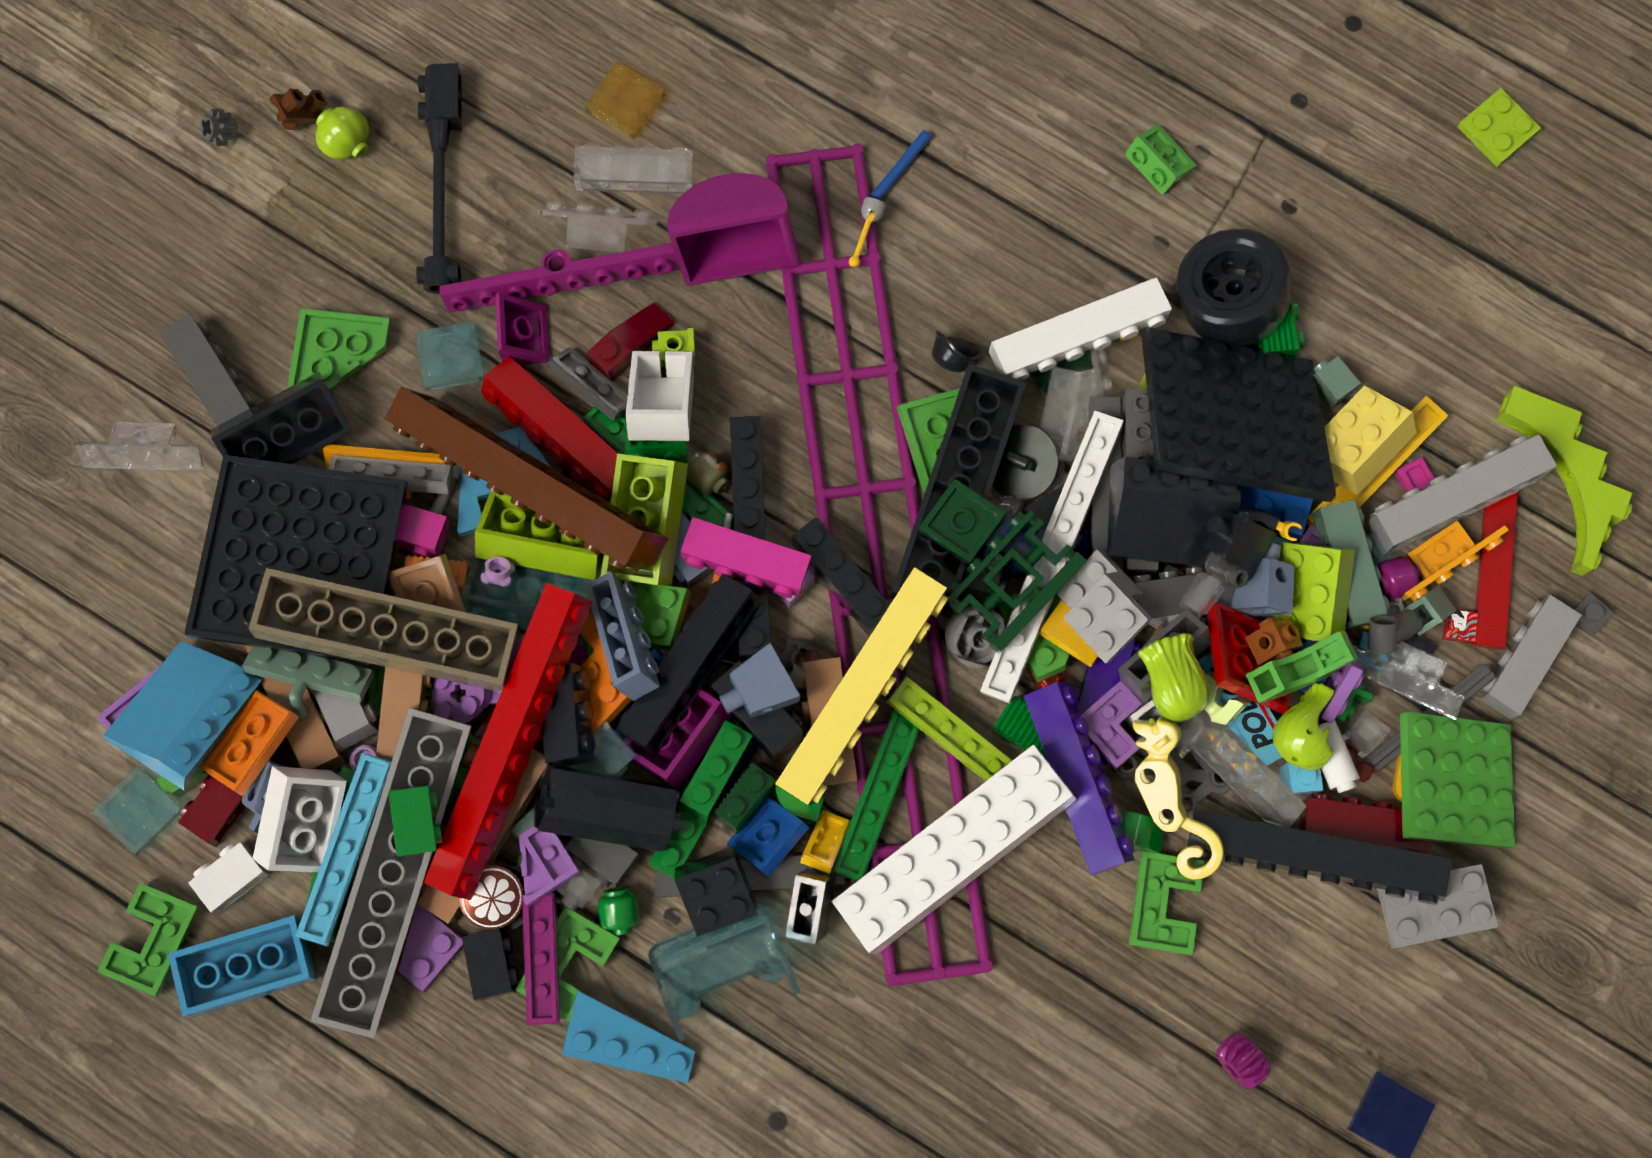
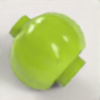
[315,107,369,160]

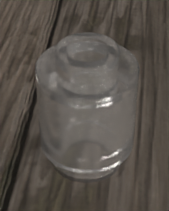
[1180,572,1225,619]

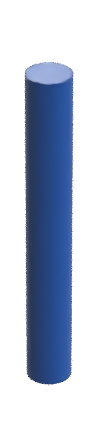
[870,130,932,201]

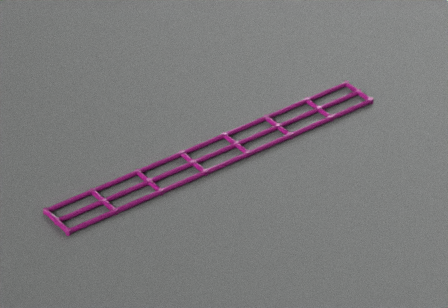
[765,143,993,987]

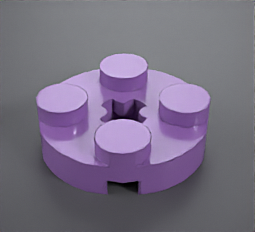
[432,677,491,725]

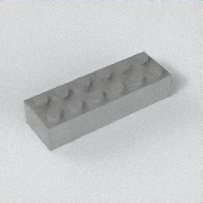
[1363,434,1557,559]

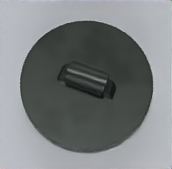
[993,425,1060,500]

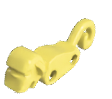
[1133,717,1224,880]

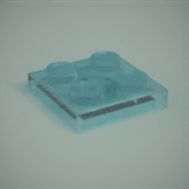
[415,321,484,391]
[91,766,182,856]

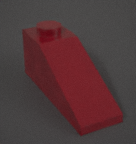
[587,302,675,382]

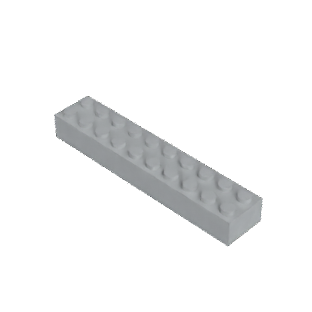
[310,707,471,1039]

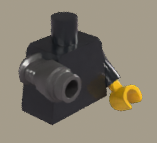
[1204,508,1302,588]

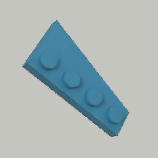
[562,991,695,1083]

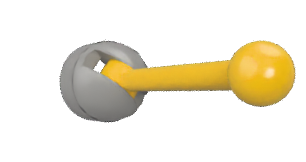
[849,197,886,268]

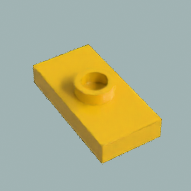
[800,810,851,874]

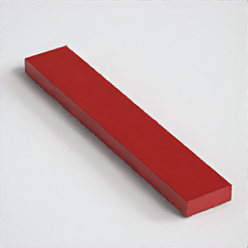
[1472,492,1518,650]

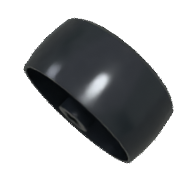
[1177,228,1293,347]

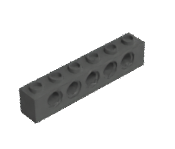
[1120,389,1158,577]

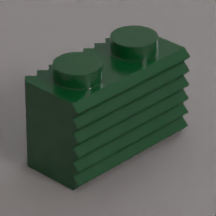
[715,763,776,834]

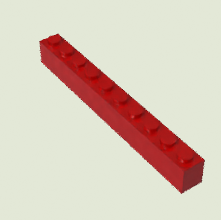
[424,583,592,900]

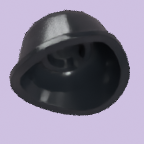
[932,330,983,373]

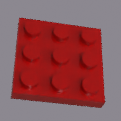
[1206,600,1291,714]

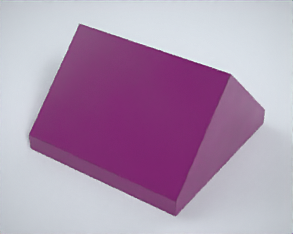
[495,293,549,365]

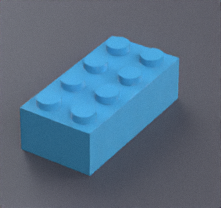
[168,915,318,1018]

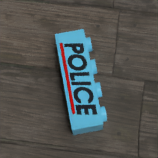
[1198,653,1282,772]

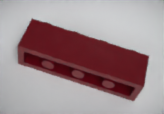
[178,739,290,847]
[1299,793,1431,854]

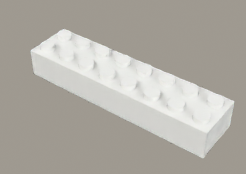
[832,745,1077,955]

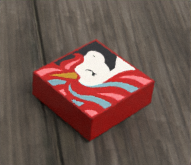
[1442,609,1478,644]

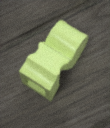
[1204,671,1251,727]

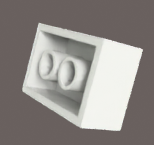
[253,766,347,872]

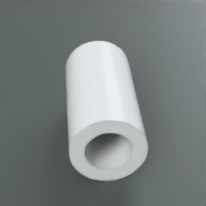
[1319,720,1360,793]

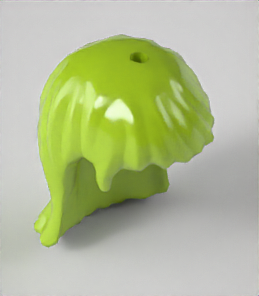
[1138,633,1209,722]
[1273,683,1334,770]

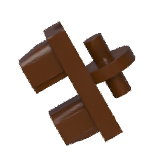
[269,89,328,130]

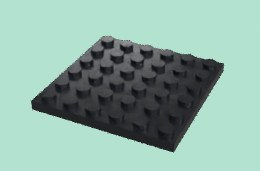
[1141,327,1336,502]
[184,455,408,663]

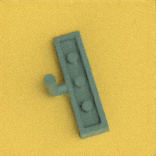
[242,646,374,719]

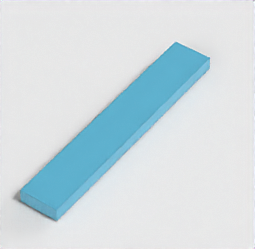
[295,753,392,947]

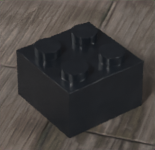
[674,846,757,937]

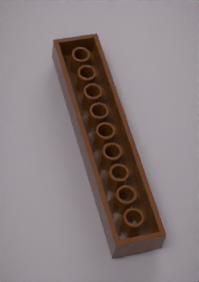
[384,386,669,573]

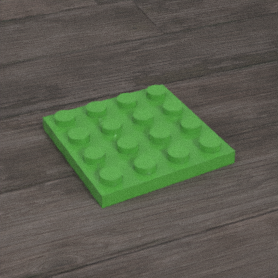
[1400,712,1515,849]

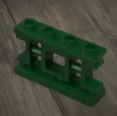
[945,510,1087,654]

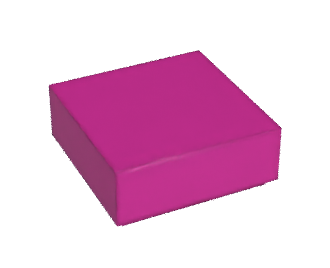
[1394,457,1435,493]

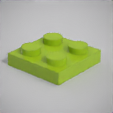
[1457,88,1541,167]

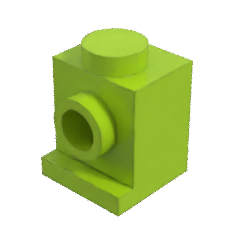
[652,328,696,368]

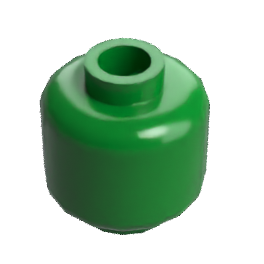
[597,886,641,935]

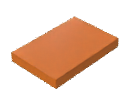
[200,690,299,796]

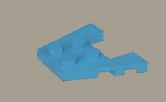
[457,427,551,537]

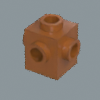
[1245,617,1303,665]

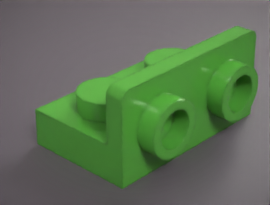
[1125,124,1197,195]

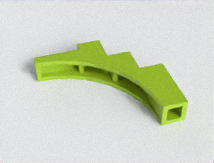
[1495,386,1632,576]

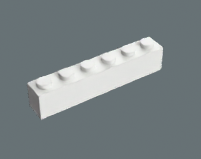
[989,277,1172,381]

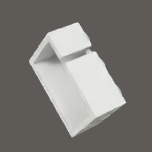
[626,351,694,441]

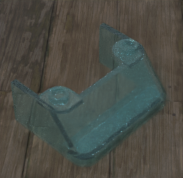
[648,904,800,1042]

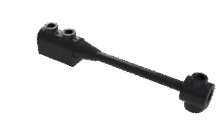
[416,63,462,294]

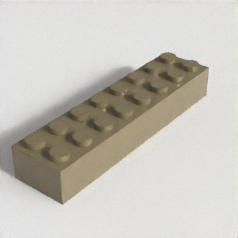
[248,568,520,692]

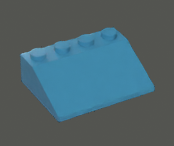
[103,641,261,790]

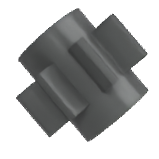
[200,109,238,146]

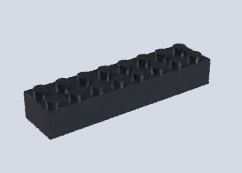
[890,364,1026,617]

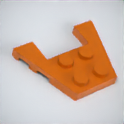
[580,611,631,739]

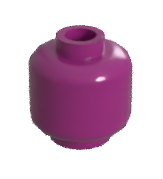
[1377,556,1421,600]

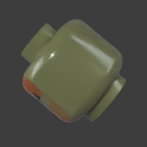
[686,451,730,496]

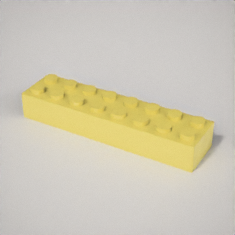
[775,567,948,805]

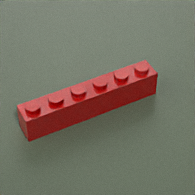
[481,356,617,503]

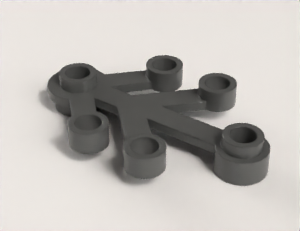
[1112,734,1234,814]

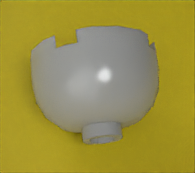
[945,605,1005,668]

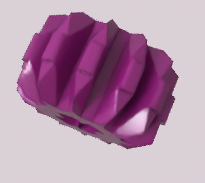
[1216,1033,1271,1089]

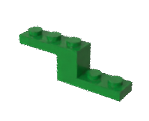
[648,720,753,879]

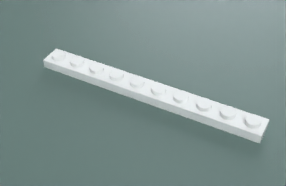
[980,411,1124,704]

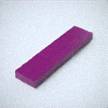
[522,893,560,1025]

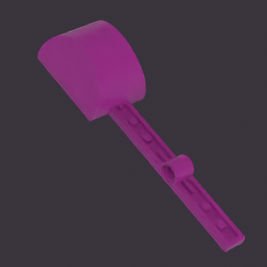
[440,173,801,312]

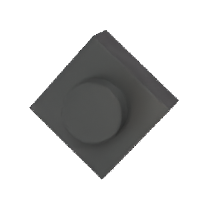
[1574,592,1614,636]

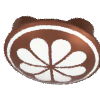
[459,865,524,929]

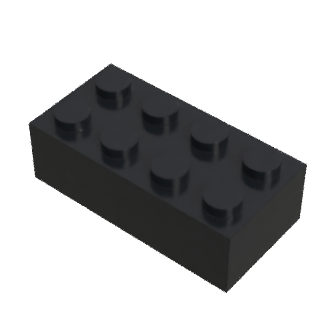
[210,372,352,464]

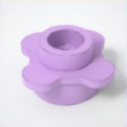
[481,556,515,587]

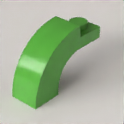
[1246,630,1359,703]

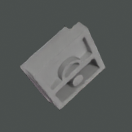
[1057,549,1152,664]
[1377,864,1498,949]

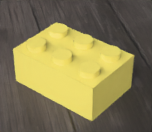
[1324,385,1417,495]

